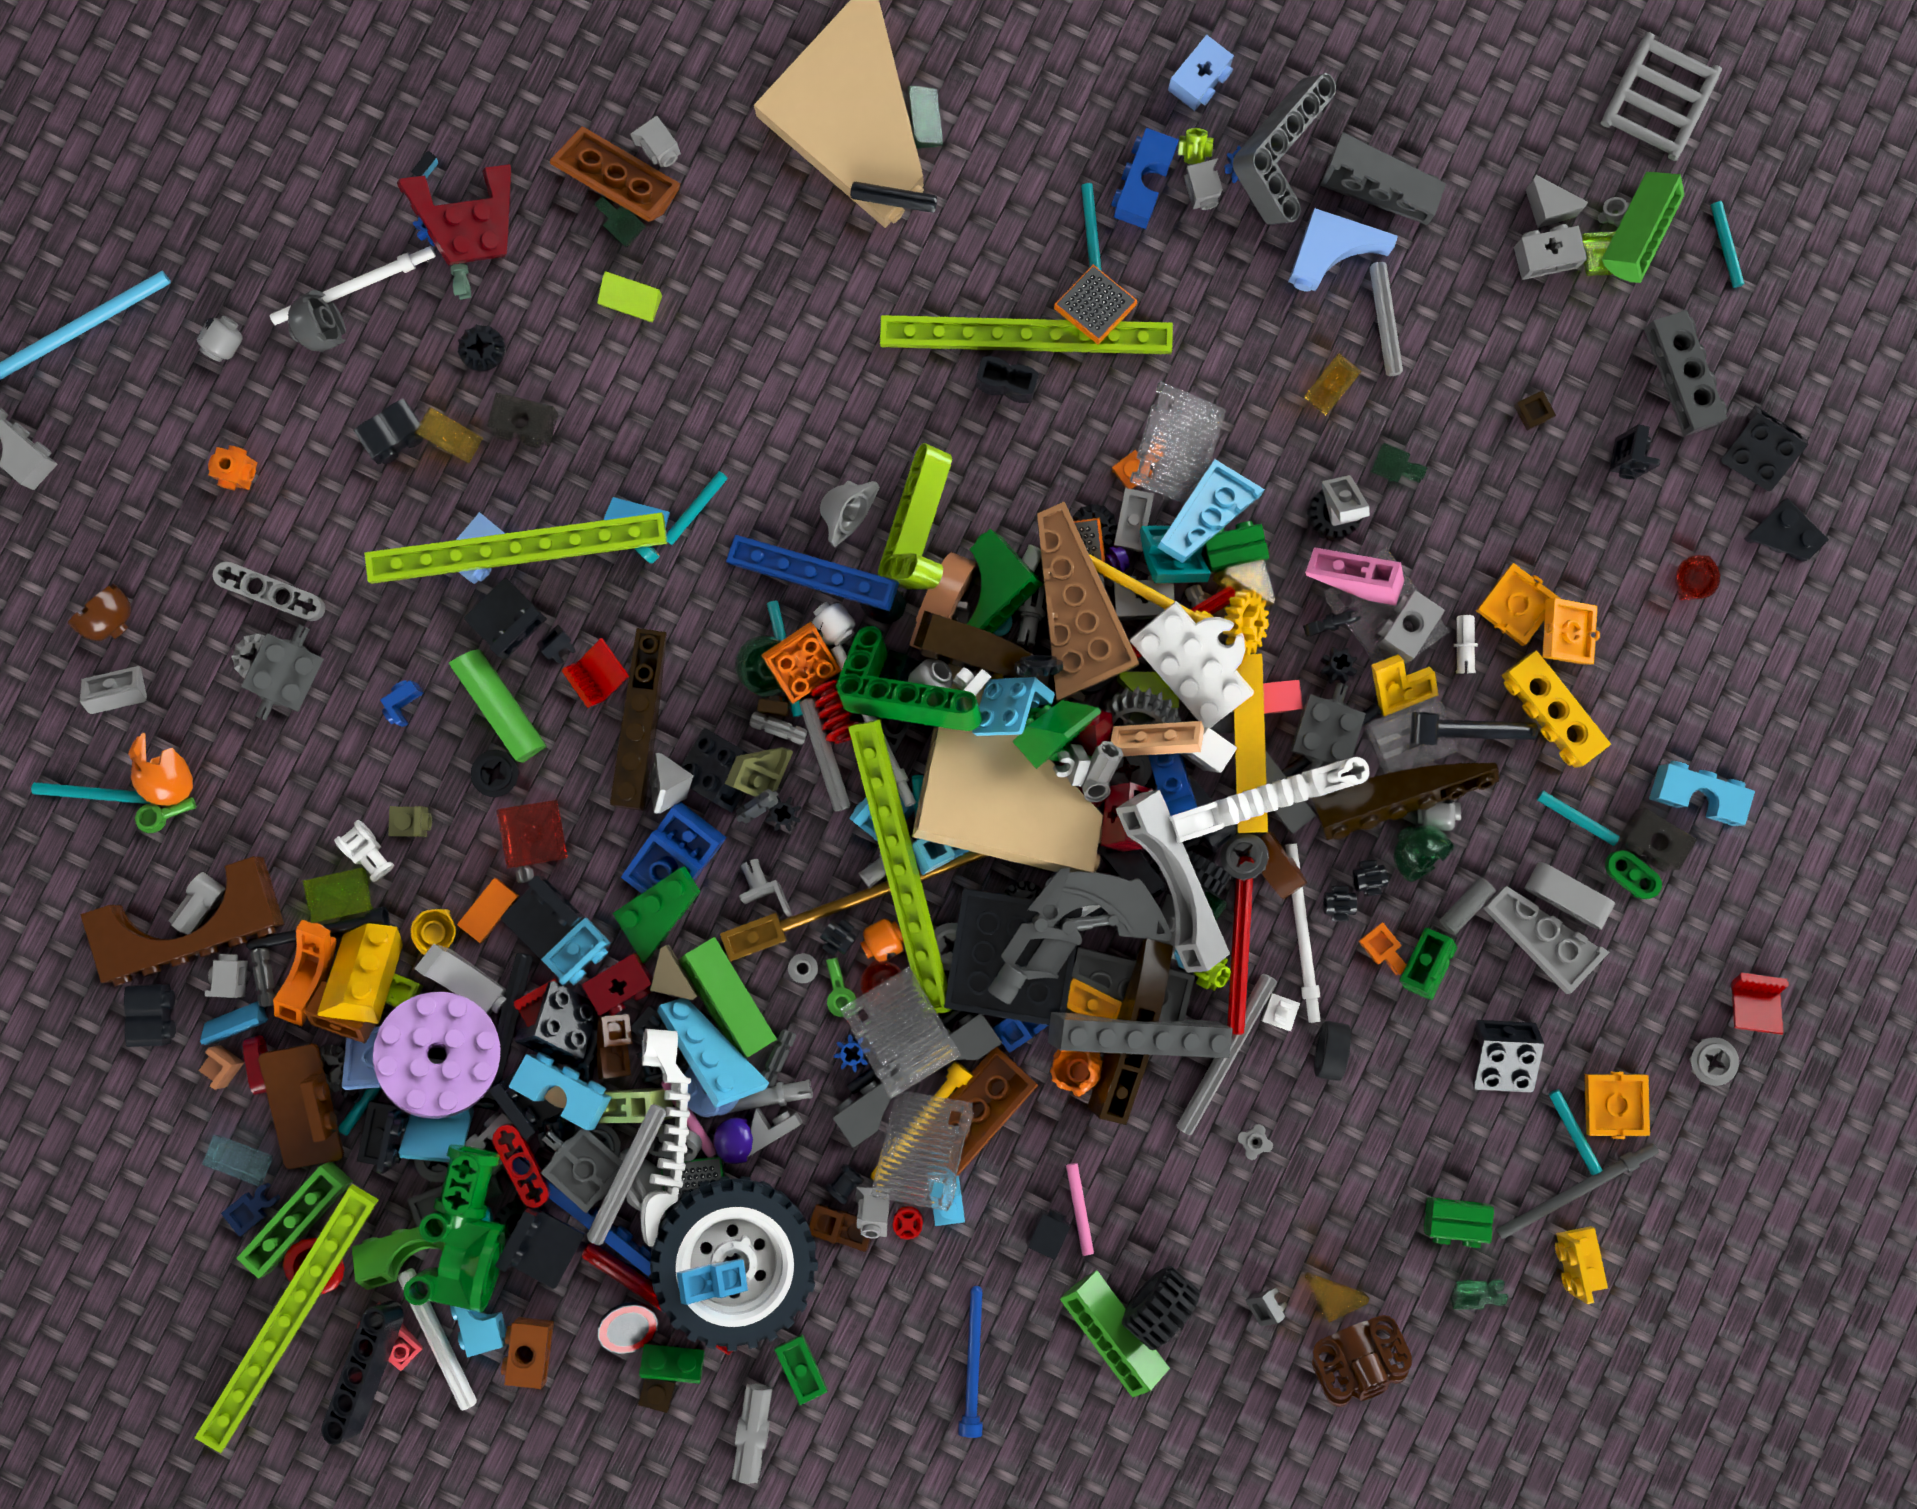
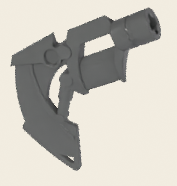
[988,867,1172,1004]

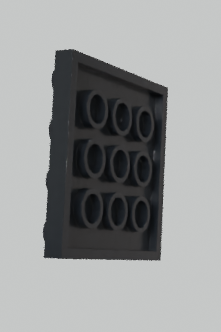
[944,888,1083,1025]

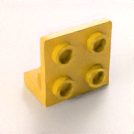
[1555,1226,1608,1304]

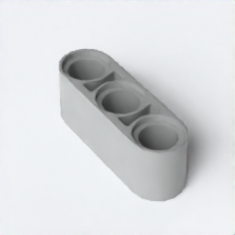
[1524,862,1615,930]

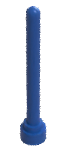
[958,1286,983,1438]

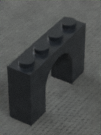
[1097,774,1236,899]

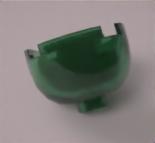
[735,635,783,697]
[1393,825,1455,882]

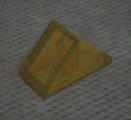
[1304,353,1362,415]
[1212,559,1275,608]
[1305,1272,1370,1323]

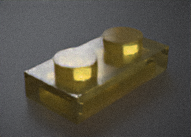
[415,407,483,463]

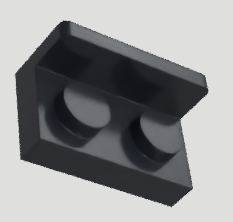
[1609,424,1661,480]

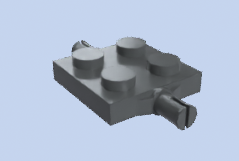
[241,624,324,721]
[1290,683,1366,770]
[540,1127,627,1213]

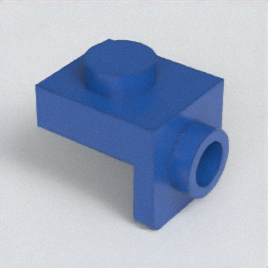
[380,680,424,727]

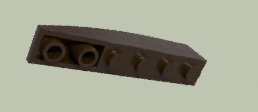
[913,611,1085,702]
[610,628,667,811]
[1312,763,1499,840]
[1087,938,1173,1125]

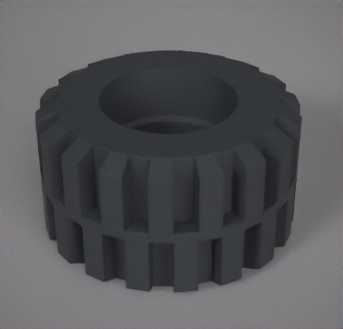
[1122,1265,1200,1350]

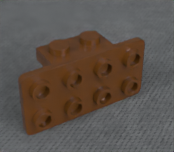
[258,1043,344,1169]

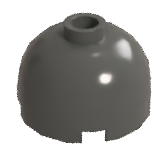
[288,290,346,352]

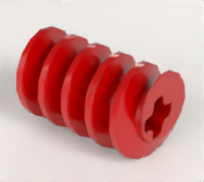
[811,679,860,744]

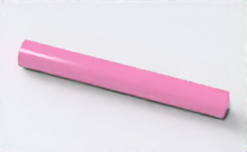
[661,1081,716,1157]
[1066,1163,1094,1256]

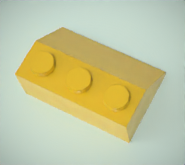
[317,923,403,1024]

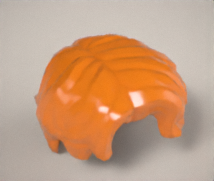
[1050,1049,1103,1097]

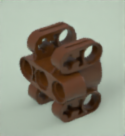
[1312,1315,1412,1407]

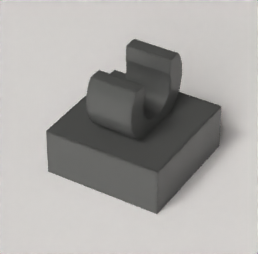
[1245,1288,1287,1326]

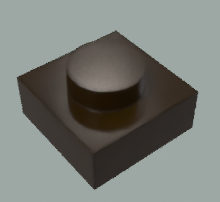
[1514,390,1556,431]
[757,695,791,717]
[638,1378,676,1413]

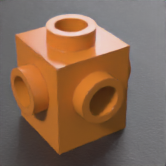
[208,445,258,491]

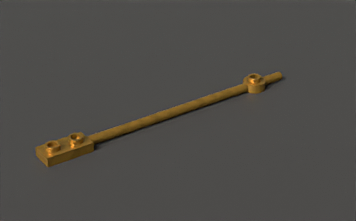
[720,851,988,962]

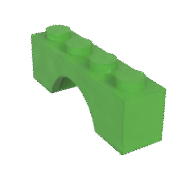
[352,1220,445,1290]

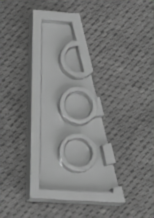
[1482,886,1610,994]

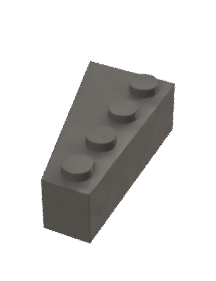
[1320,132,1446,225]

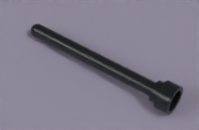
[246,907,390,950]

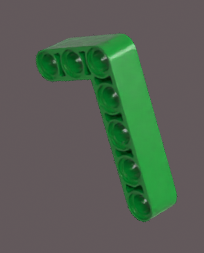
[836,626,982,731]

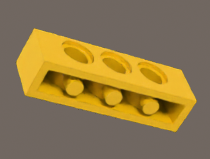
[1501,650,1611,768]

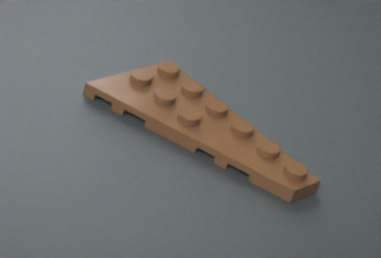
[1037,502,1139,702]

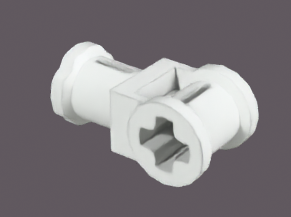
[334,820,394,882]

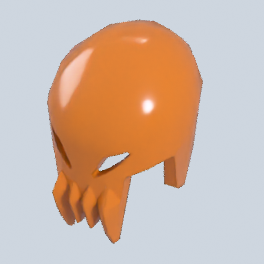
[128,733,193,806]

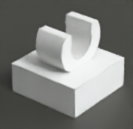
[953,667,991,696]
[1261,993,1300,1031]

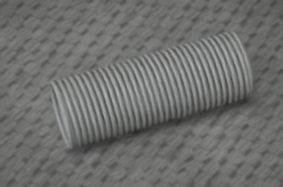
[1439,877,1496,934]

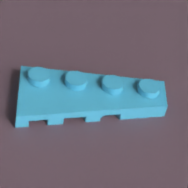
[1157,459,1265,563]
[657,998,769,1108]

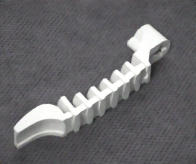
[1169,757,1369,843]
[641,1029,691,1246]

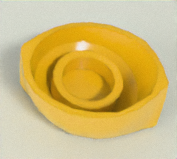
[411,909,456,955]

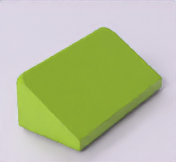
[597,271,662,323]

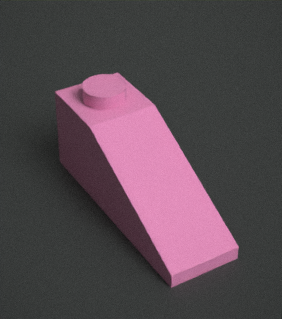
[1305,547,1404,606]

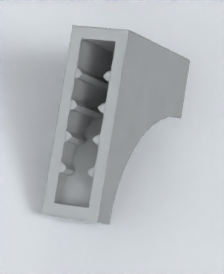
[414,944,507,1015]

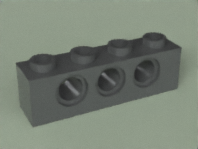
[1644,310,1727,437]

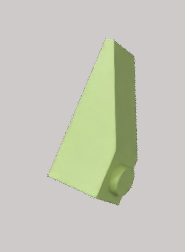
[599,1088,673,1123]

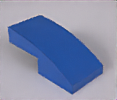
[993,1018,1049,1053]

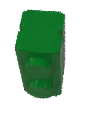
[1202,521,1269,574]
[1399,927,1458,1000]
[1424,1197,1494,1248]

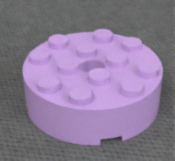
[373,992,500,1119]

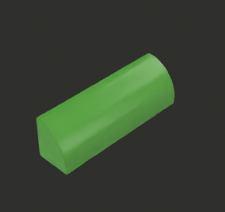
[1602,172,1684,283]
[449,649,547,763]
[678,937,777,1058]
[1060,1270,1170,1398]

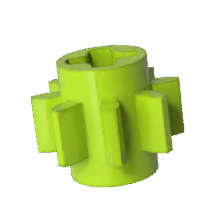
[1178,128,1214,165]
[1194,958,1231,991]

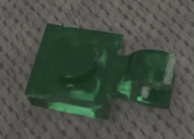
[594,196,646,248]
[1370,443,1428,483]
[1451,1279,1508,1309]

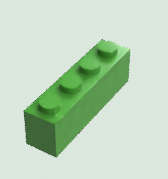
[236,1162,353,1279]

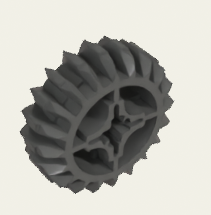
[1105,686,1181,757]

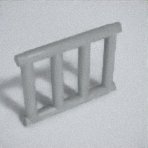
[1600,32,1722,161]

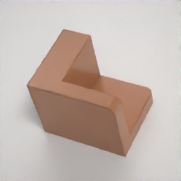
[198,1045,245,1090]

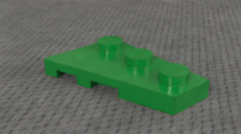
[612,866,701,964]

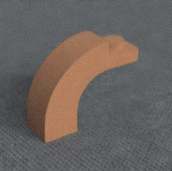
[909,552,978,650]

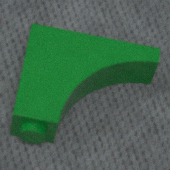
[967,529,1043,634]

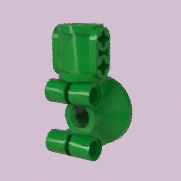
[404,1145,507,1313]

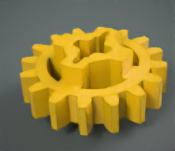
[1223,590,1269,655]

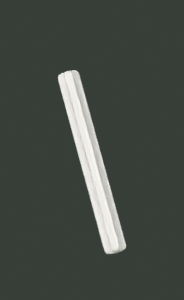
[398,1268,477,1411]

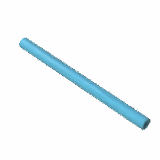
[0,271,171,380]

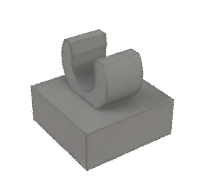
[1053,744,1091,786]

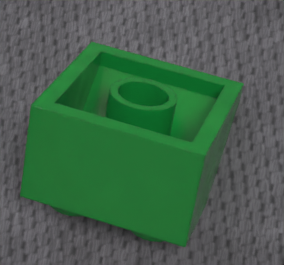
[1012,700,1101,769]

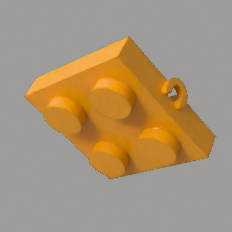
[1476,563,1561,646]
[1542,598,1600,665]
[1585,1071,1650,1139]

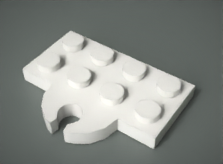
[1130,601,1254,728]

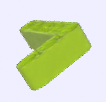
[878,443,952,589]

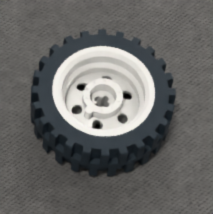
[650,1176,818,1351]

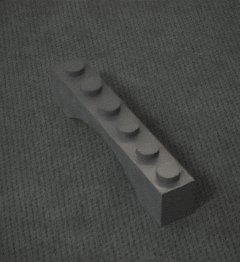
[833,1012,1002,1148]
[1048,1012,1233,1058]

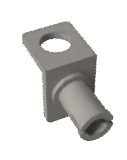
[739,859,792,917]

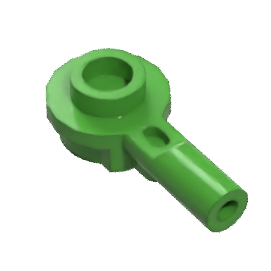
[135,797,197,834]
[826,957,857,1017]

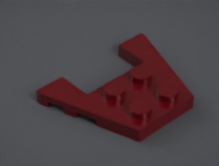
[397,164,511,265]

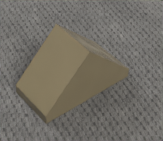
[650,945,699,1000]

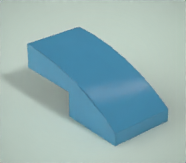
[677,1259,748,1305]

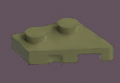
[725,747,793,797]

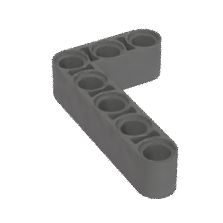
[1233,73,1336,225]

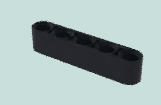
[321,1300,404,1445]

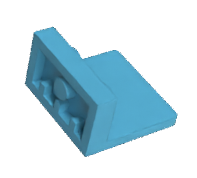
[972,677,1055,736]
[399,1106,474,1162]

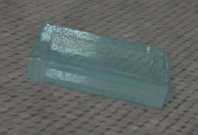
[202,1135,273,1186]

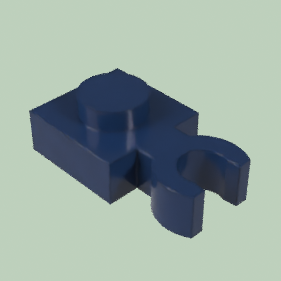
[221,1183,281,1237]

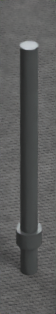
[1495,1143,1659,1240]

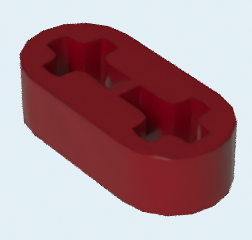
[243,1035,268,1095]

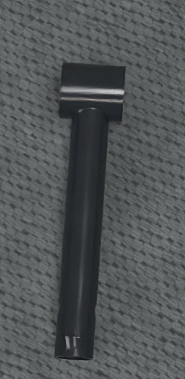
[1410,712,1539,745]

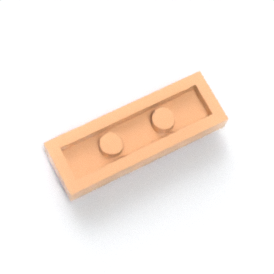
[1111,721,1204,756]

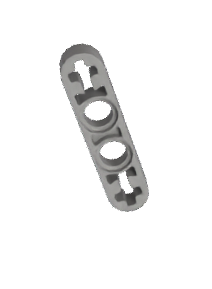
[213,561,325,621]

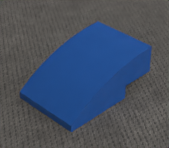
[621,802,727,894]

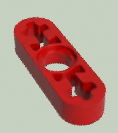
[492,1124,550,1208]

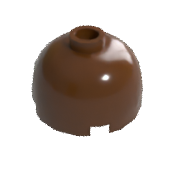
[68,583,131,641]

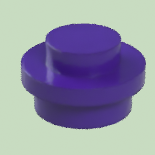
[1105,547,1130,573]

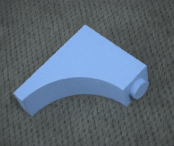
[1288,208,1398,291]

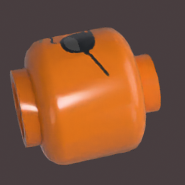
[860,918,904,963]

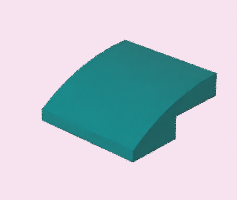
[1140,526,1211,583]

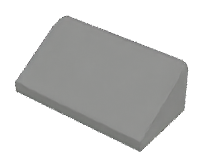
[80,666,147,714]

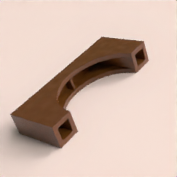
[80,856,285,986]

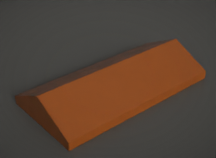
[550,126,681,222]
[917,1047,1038,1176]

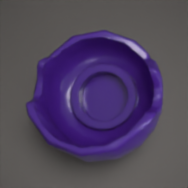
[713,1118,753,1164]

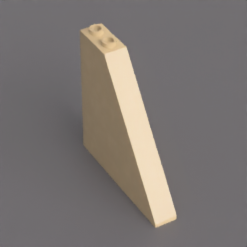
[754,0,924,228]
[912,664,1103,872]

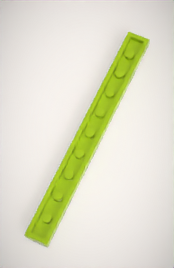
[880,315,1173,354]
[364,513,667,584]
[848,719,952,1015]
[195,1184,379,1453]

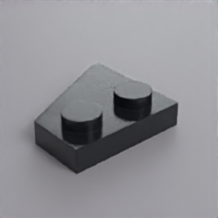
[1744,498,1829,562]

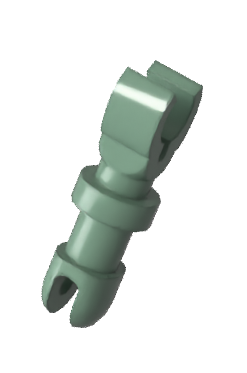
[450,263,471,300]

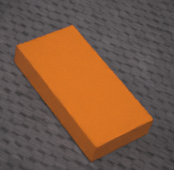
[457,878,519,943]

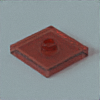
[496,800,568,869]

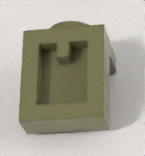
[388,806,432,837]

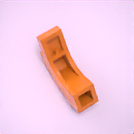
[273,920,336,1027]

